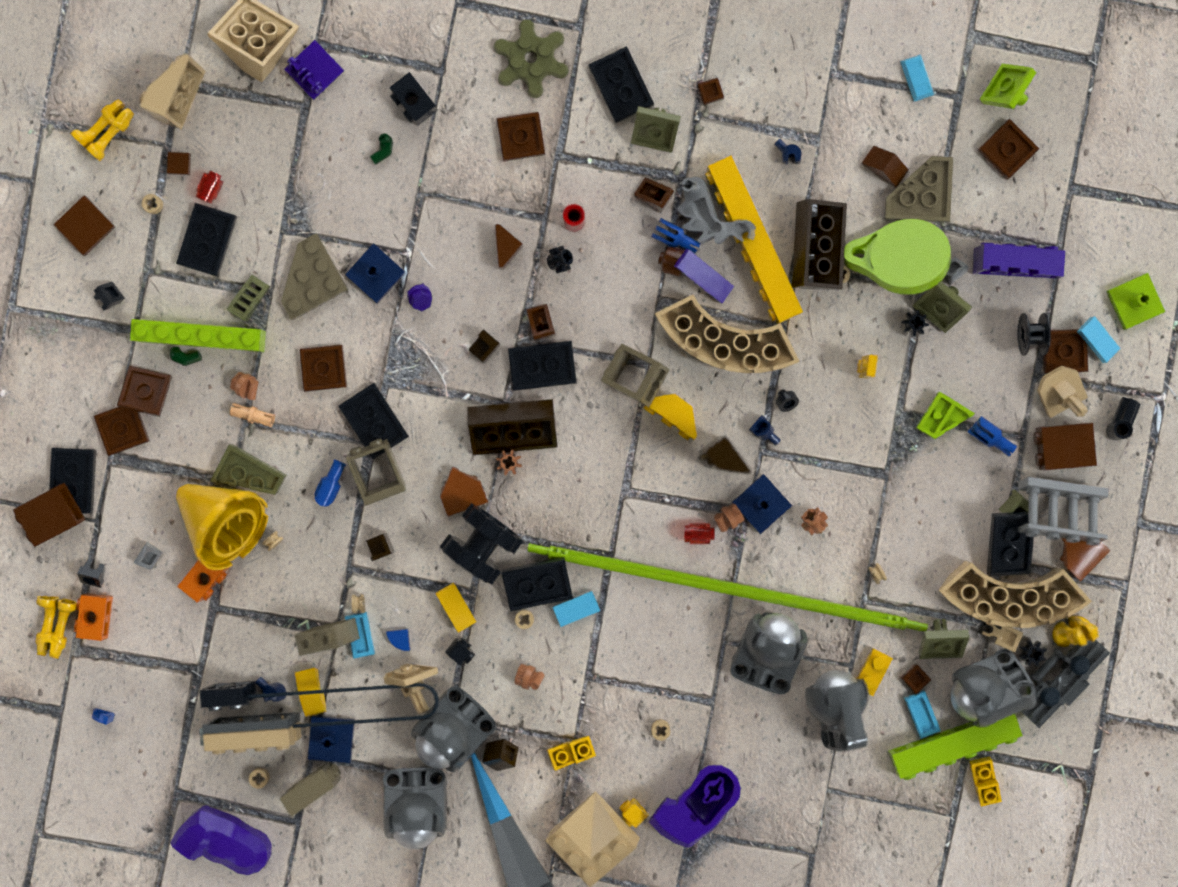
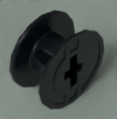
[1017,312,1051,356]

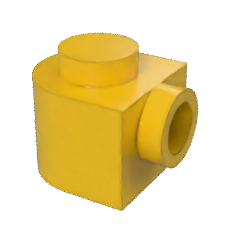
[619,798,649,828]

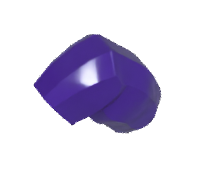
[648,765,741,848]
[170,805,272,875]

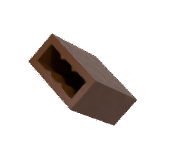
[1033,423,1097,470]
[13,483,86,547]

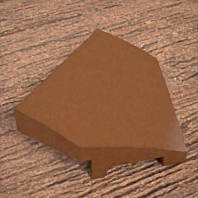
[440,466,488,516]
[1060,538,1110,582]

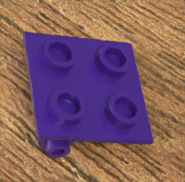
[284,40,344,100]

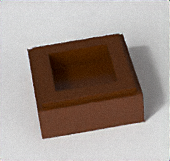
[697,78,724,106]
[167,152,191,176]
[900,663,932,694]

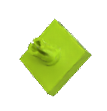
[979,63,1037,109]
[1106,273,1166,330]

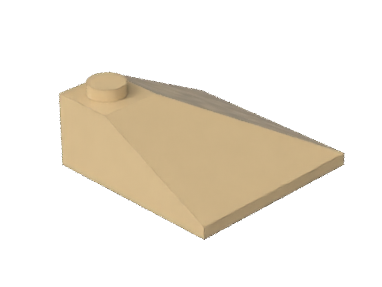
[208,0,299,82]

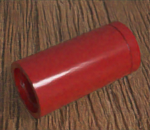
[563,204,585,232]

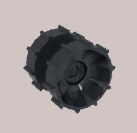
[440,503,524,585]

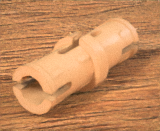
[230,403,275,427]

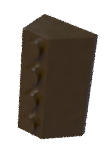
[792,199,847,290]
[467,399,558,455]
[698,435,752,474]

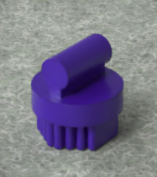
[407,283,432,311]

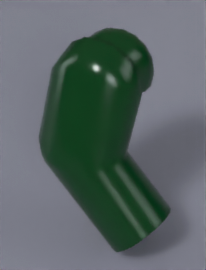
[370,133,393,165]
[169,346,202,366]

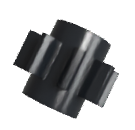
[547,246,573,274]
[901,310,929,337]
[1019,640,1047,667]

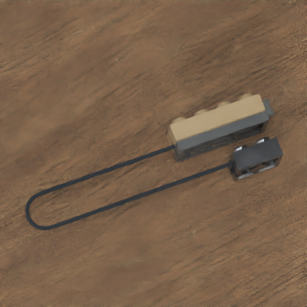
[199,681,439,754]

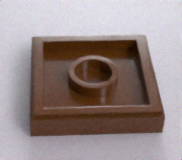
[497,112,545,162]
[978,118,1039,180]
[53,195,116,256]
[1043,329,1089,374]
[299,345,347,392]
[117,365,172,417]
[94,407,150,456]

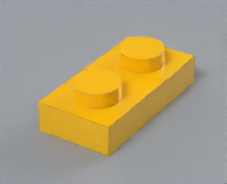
[857,354,878,379]
[856,648,893,696]

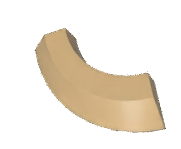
[655,295,800,373]
[938,561,1092,628]

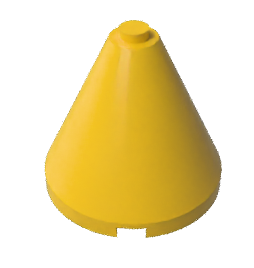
[176,484,268,570]

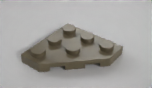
[884,156,953,223]
[281,233,348,321]

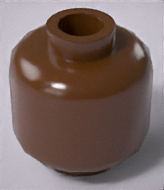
[658,247,685,277]

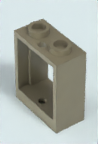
[601,343,670,407]
[346,439,406,506]
[294,618,360,656]
[279,761,341,817]

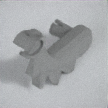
[677,177,756,244]

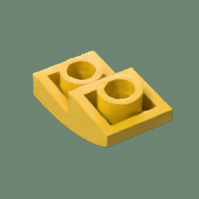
[435,582,476,633]
[295,667,327,717]
[547,736,596,771]
[969,756,1002,807]

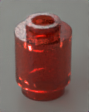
[195,171,224,204]
[684,523,715,545]

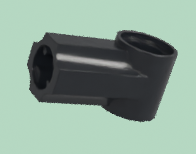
[1106,397,1141,441]

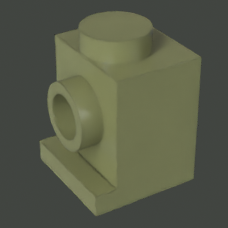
[998,489,1029,513]

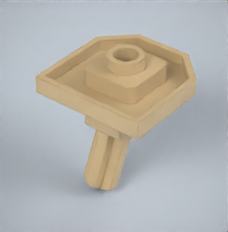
[1037,366,1088,418]
[384,664,438,714]

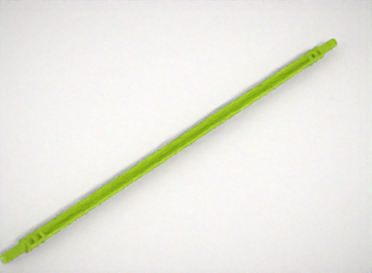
[527,543,928,632]

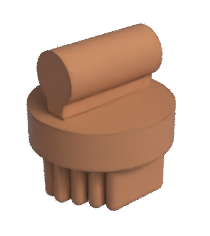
[230,372,259,400]
[714,503,744,532]
[514,664,545,690]

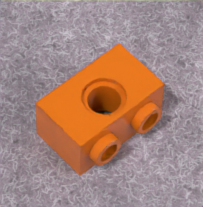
[177,561,228,603]
[74,593,113,641]

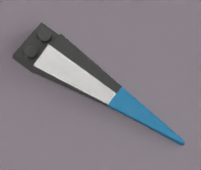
[471,753,554,887]

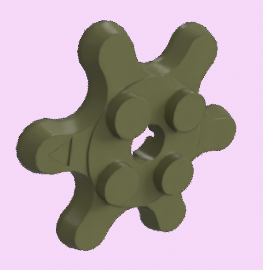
[494,19,569,98]

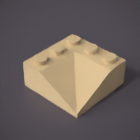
[140,54,206,130]
[545,791,640,887]

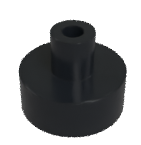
[776,389,799,412]

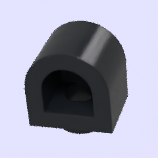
[445,638,476,666]

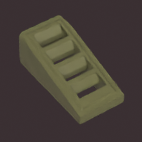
[227,275,270,322]

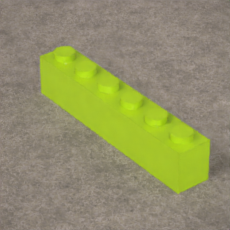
[130,319,266,352]
[888,714,1023,780]

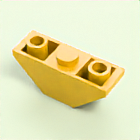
[643,394,697,441]

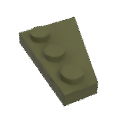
[210,443,287,495]

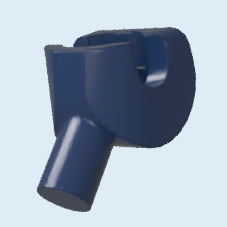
[774,139,802,164]
[749,415,781,445]
[255,677,286,702]

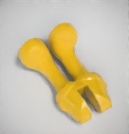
[70,99,134,161]
[35,596,77,659]
[1052,615,1099,647]

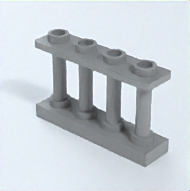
[1018,477,1108,545]

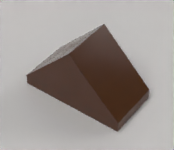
[861,146,908,188]
[634,177,674,213]
[495,224,524,270]
[526,304,556,342]

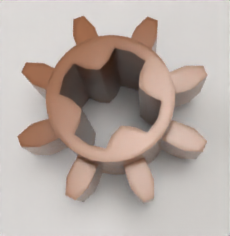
[496,450,522,476]
[801,507,828,535]

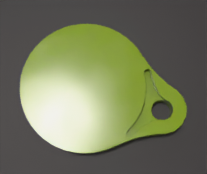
[844,219,951,294]

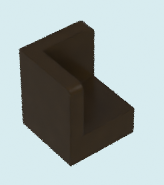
[469,329,501,364]
[366,532,395,561]
[482,739,519,771]

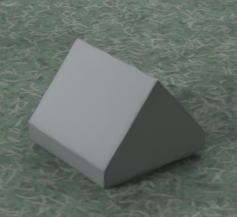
[944,257,969,285]
[134,542,162,570]

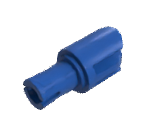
[651,218,700,254]
[968,416,1017,457]
[314,459,346,507]

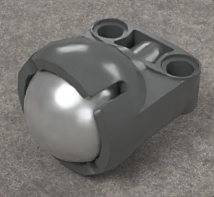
[730,612,808,694]
[950,649,1037,728]
[805,670,869,752]
[411,686,496,772]
[383,767,447,849]

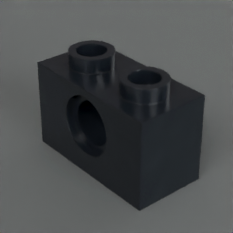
[389,72,438,126]

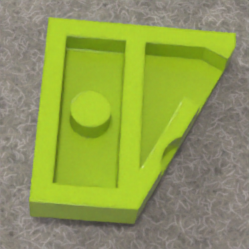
[916,391,975,439]

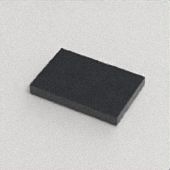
[588,46,654,123]
[176,203,238,277]
[508,341,577,391]
[338,383,410,460]
[49,447,96,514]
[987,512,1034,576]
[501,557,573,612]

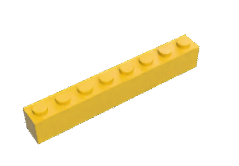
[705,155,803,324]

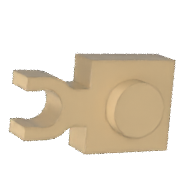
[981,622,1023,652]

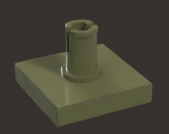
[631,106,681,153]
[912,281,972,333]
[918,619,970,659]

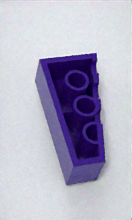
[973,243,1065,279]

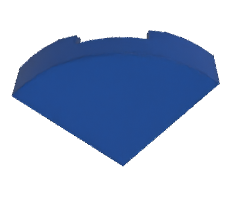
[386,629,411,651]
[92,708,115,725]

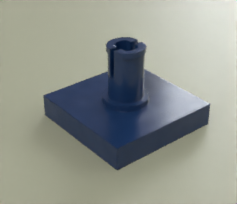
[345,243,406,304]
[732,474,792,534]
[308,715,355,763]

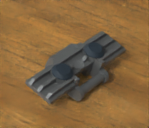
[1021,640,1110,728]

